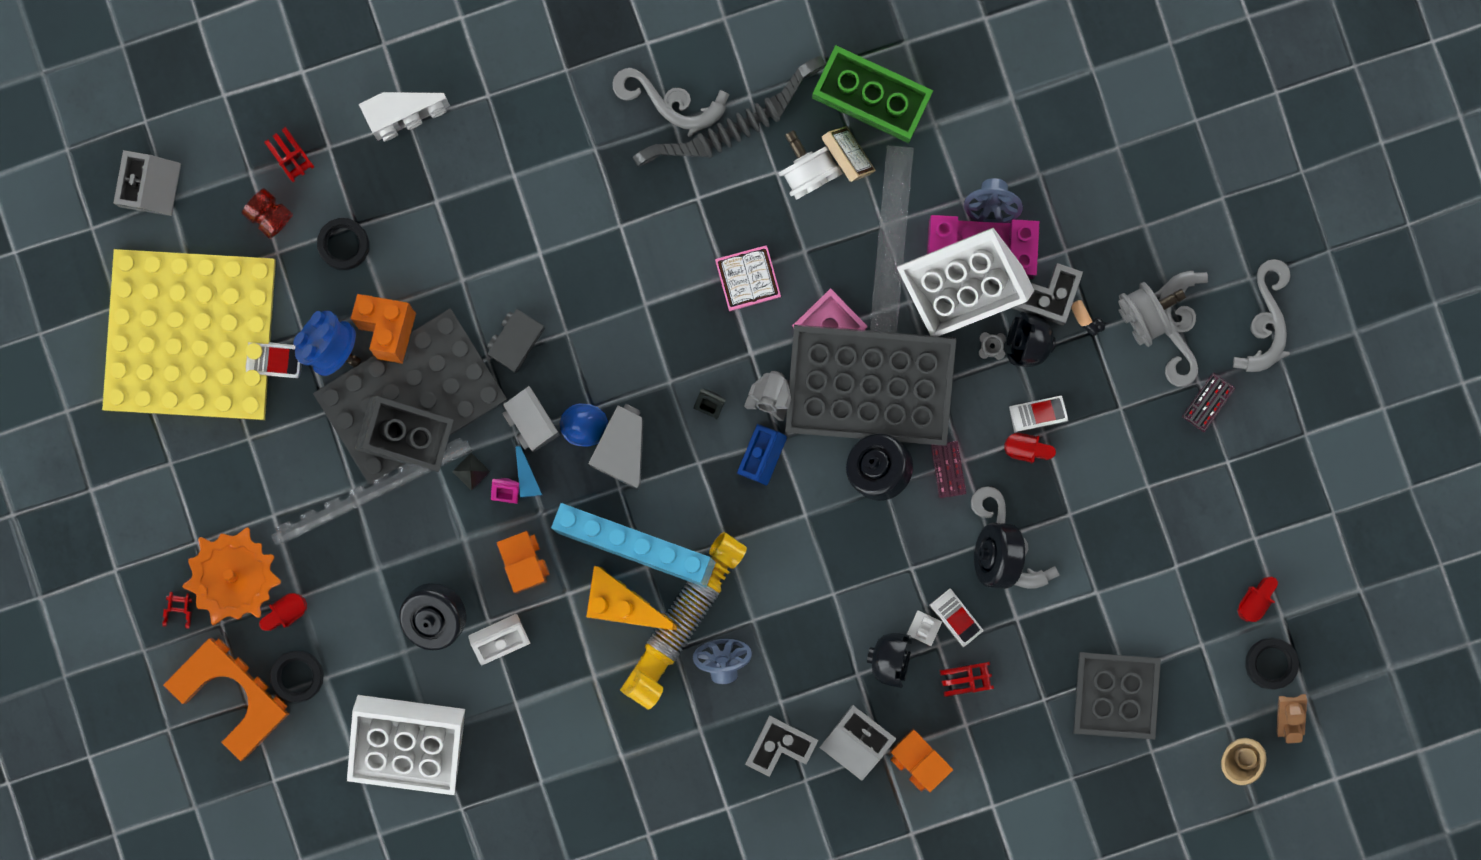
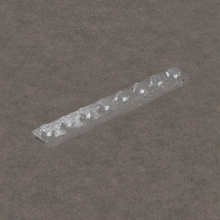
[870,145,914,333]
[271,438,473,546]

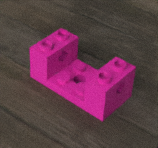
[927,215,1039,279]

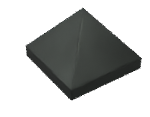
[693,389,726,419]
[452,453,491,491]

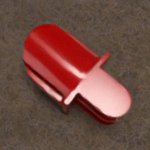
[264,127,314,182]
[1004,433,1056,464]
[1238,577,1278,622]
[259,593,307,631]
[940,662,994,697]

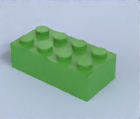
[812,45,933,143]

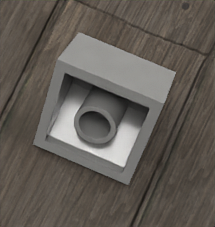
[502,386,560,452]

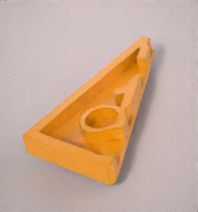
[586,566,677,631]

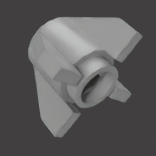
[744,371,791,421]

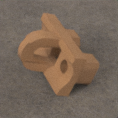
[1276,694,1307,744]

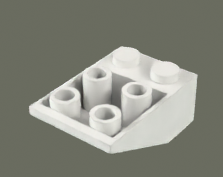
[359,92,450,142]

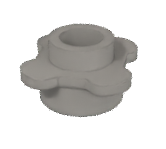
[978,332,1006,360]

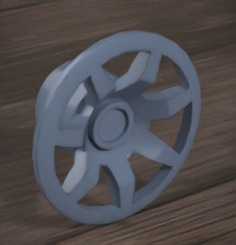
[964,178,1023,223]
[693,639,752,684]

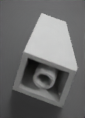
[588,404,643,490]

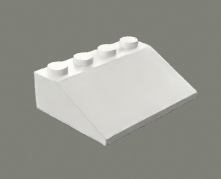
[897,228,1034,336]
[347,695,465,795]

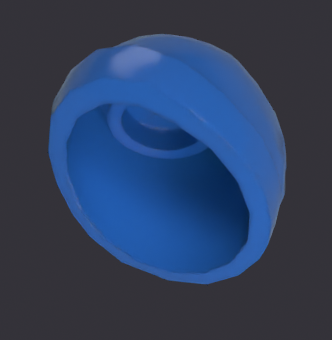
[560,403,608,447]

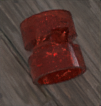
[242,188,293,239]

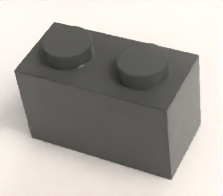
[487,309,545,373]

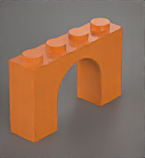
[163,638,290,761]

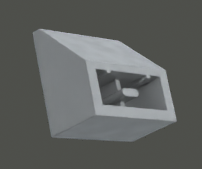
[113,150,181,216]
[819,705,896,781]

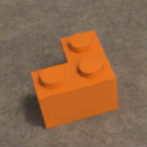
[351,294,416,364]
[496,531,550,593]
[890,729,953,792]

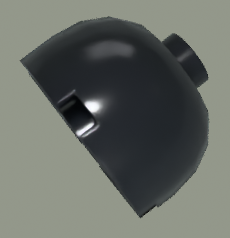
[1007,312,1056,367]
[867,633,912,688]

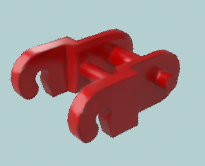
[162,591,192,629]

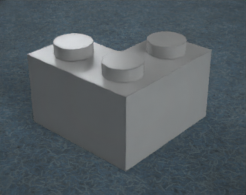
[1012,263,1083,326]
[745,715,818,777]

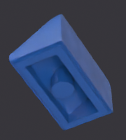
[737,424,787,485]

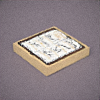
[822,126,876,182]

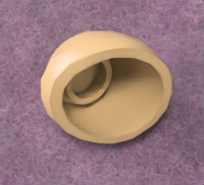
[1221,738,1267,785]

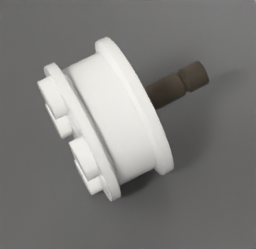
[778,130,843,200]

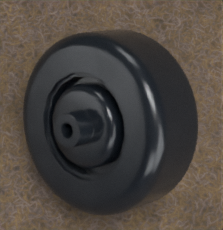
[846,434,913,501]
[974,522,1025,589]
[399,583,467,651]

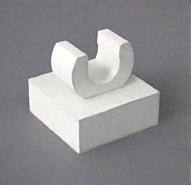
[906,610,942,646]

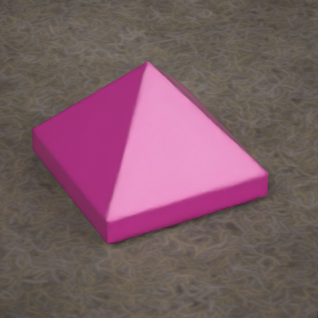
[491,478,519,504]

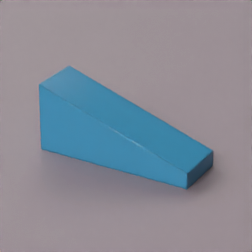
[516,446,543,498]

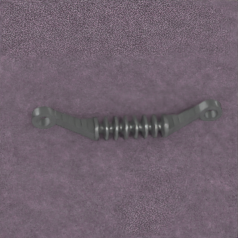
[633,56,826,167]

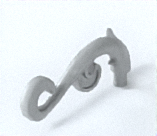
[612,68,729,137]
[1233,259,1291,372]
[1154,270,1208,387]
[971,486,1060,589]

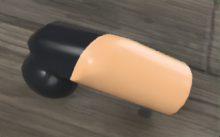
[1071,300,1105,335]

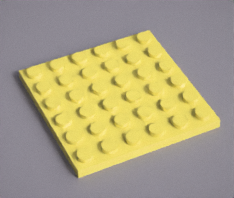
[102,249,276,420]

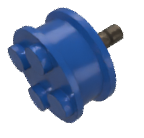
[293,311,361,376]

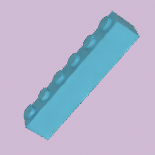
[551,503,716,588]

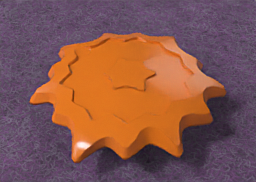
[182,527,281,625]

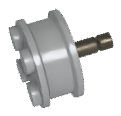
[1118,282,1186,347]

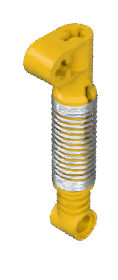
[620,532,747,710]

